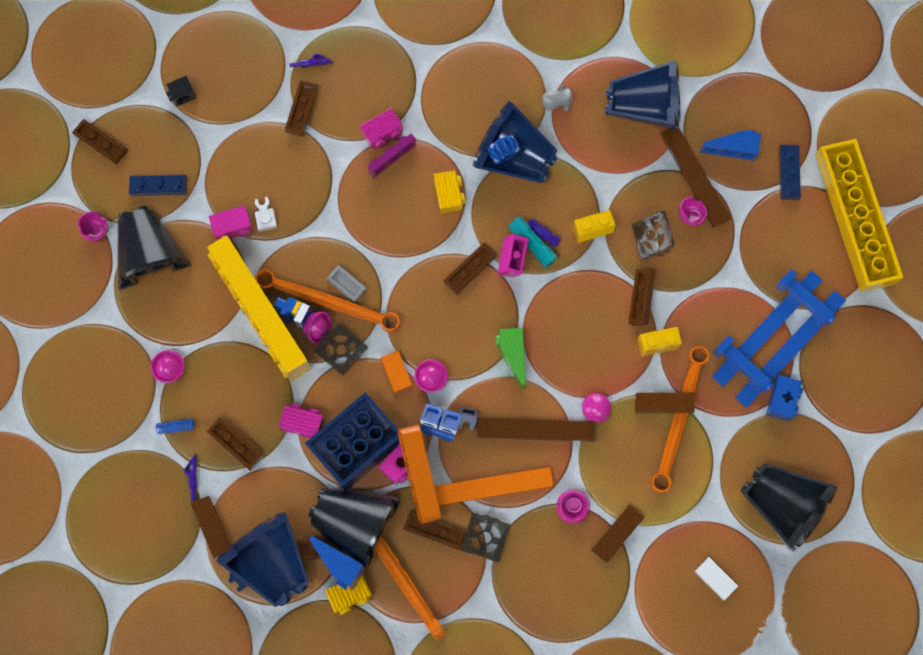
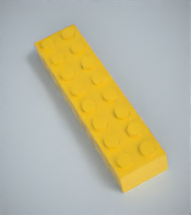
[815,139,904,293]
[207,235,311,382]

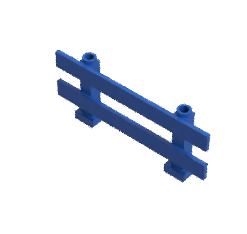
[712,269,846,408]

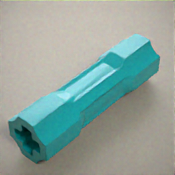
[509,216,558,269]

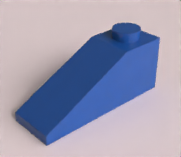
[700,130,761,161]
[309,536,365,590]

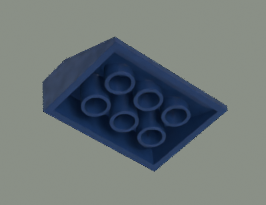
[305,392,400,491]

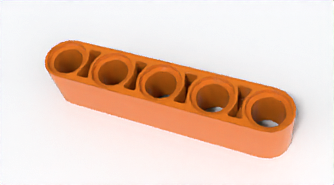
[398,425,441,525]

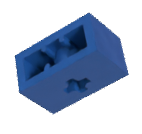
[766,375,803,422]

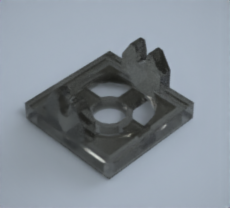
[632,210,675,260]
[314,323,368,376]
[461,512,510,563]

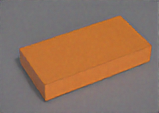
[380,351,413,393]

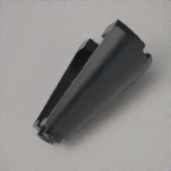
[117,206,192,291]
[741,463,838,552]
[308,488,401,570]

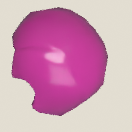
[679,196,707,227]
[78,211,108,242]
[581,393,612,423]

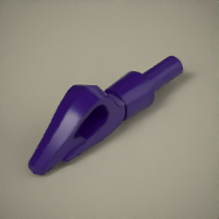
[289,54,333,68]
[184,454,198,501]

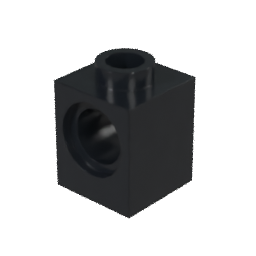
[166,76,197,107]

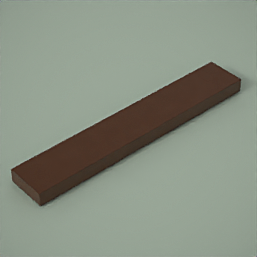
[660,127,731,228]
[477,418,594,442]

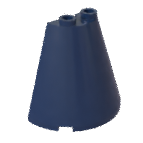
[605,61,680,130]
[472,101,558,183]
[217,512,309,607]

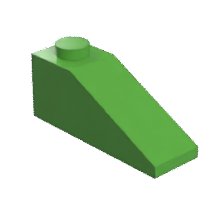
[496,328,526,389]

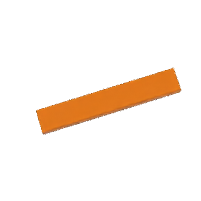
[434,467,554,506]

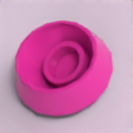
[304,312,332,344]
[151,350,184,383]
[414,360,448,392]
[556,489,590,524]

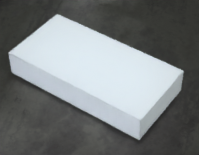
[694,557,738,601]

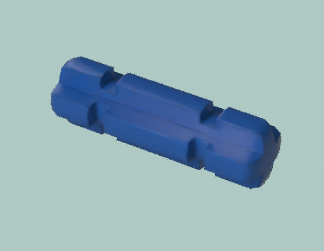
[156,418,195,434]

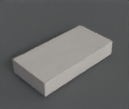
[326,265,367,303]

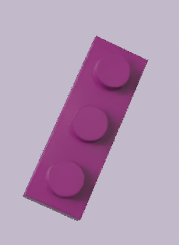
[368,133,416,179]

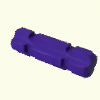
[528,219,561,247]

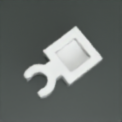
[255,197,277,232]

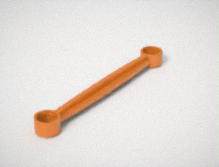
[256,270,400,333]
[650,346,709,494]
[375,536,446,641]

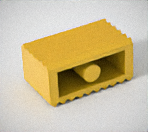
[434,170,466,214]
[573,210,616,243]
[637,327,682,357]
[325,574,372,615]

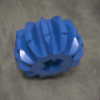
[487,135,520,164]

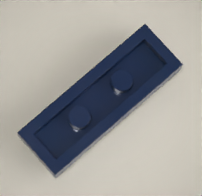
[779,145,801,200]
[129,175,187,196]

